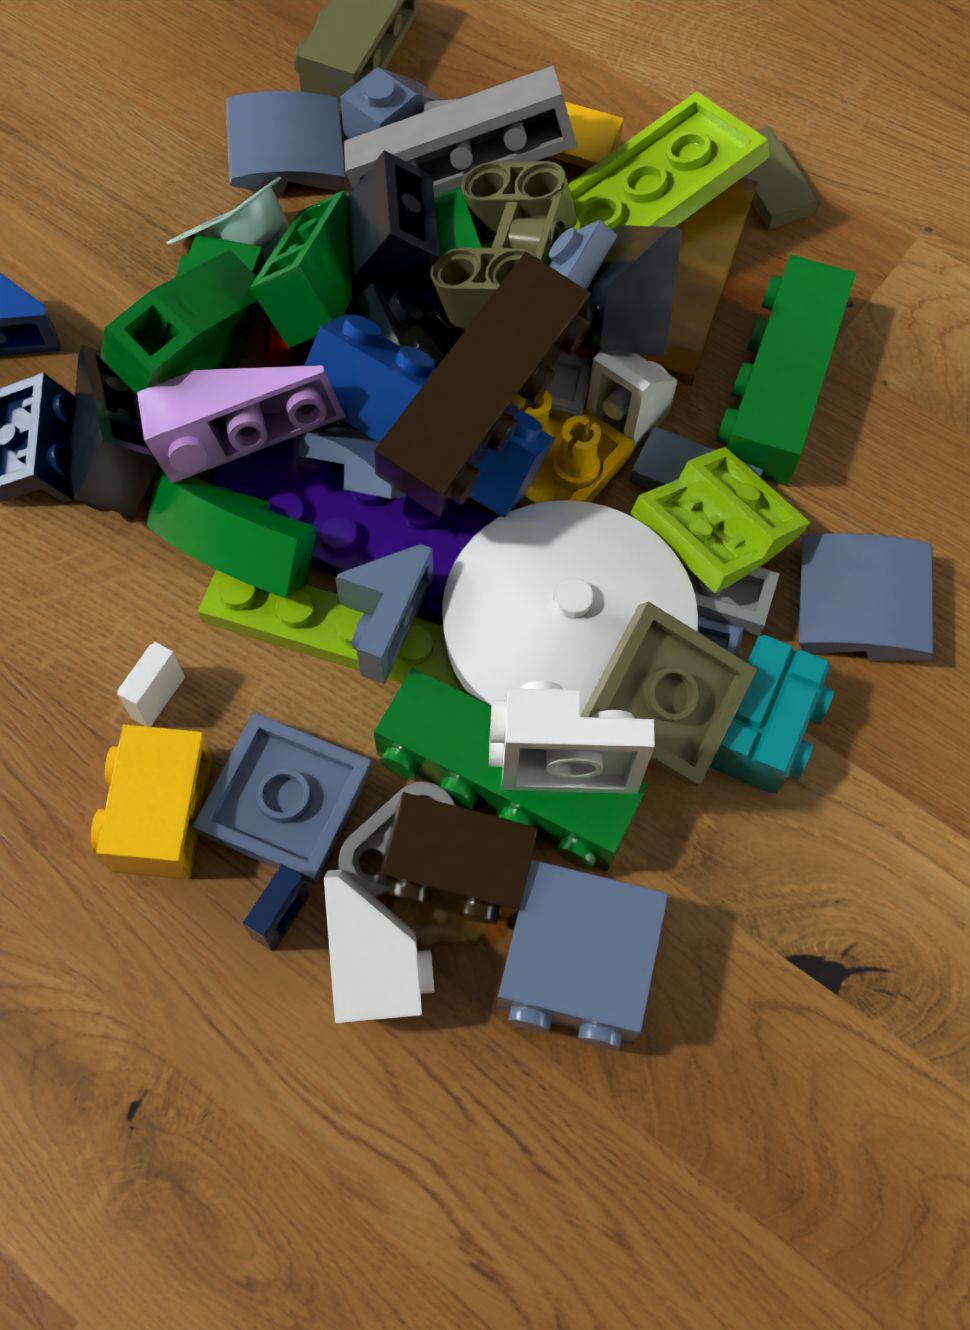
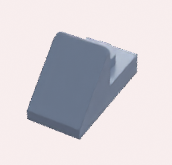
[335,544,434,684]

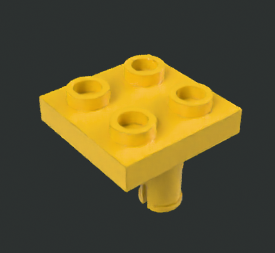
[519,390,635,507]

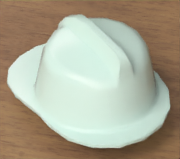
[166,176,290,261]

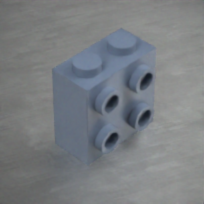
[496,860,668,1050]

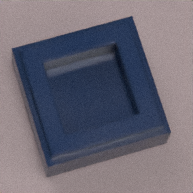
[243,864,309,951]

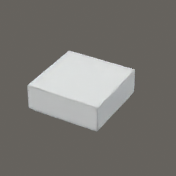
[117,641,185,727]

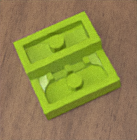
[630,446,810,594]

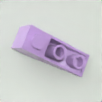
[137,365,345,484]

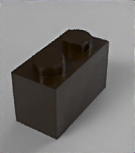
[376,792,538,925]

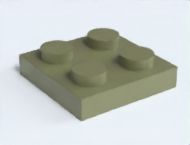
[580,601,757,786]

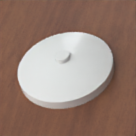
[442,500,698,716]

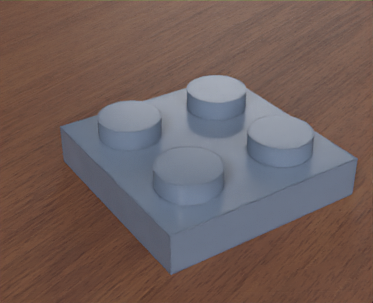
[192,712,373,886]

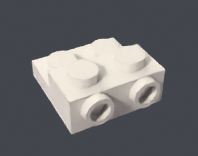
[489,681,655,794]

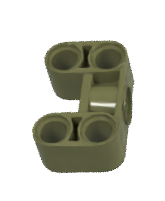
[430,161,577,328]

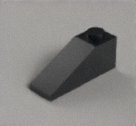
[69,345,159,516]

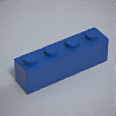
[304,314,555,518]

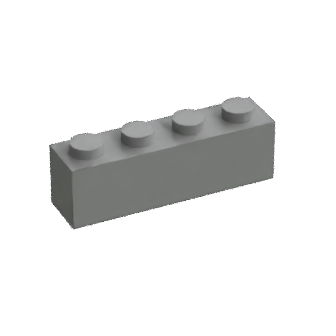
[344,65,577,197]

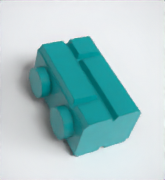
[709,635,835,793]

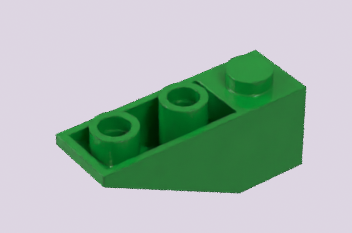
[100,250,260,394]

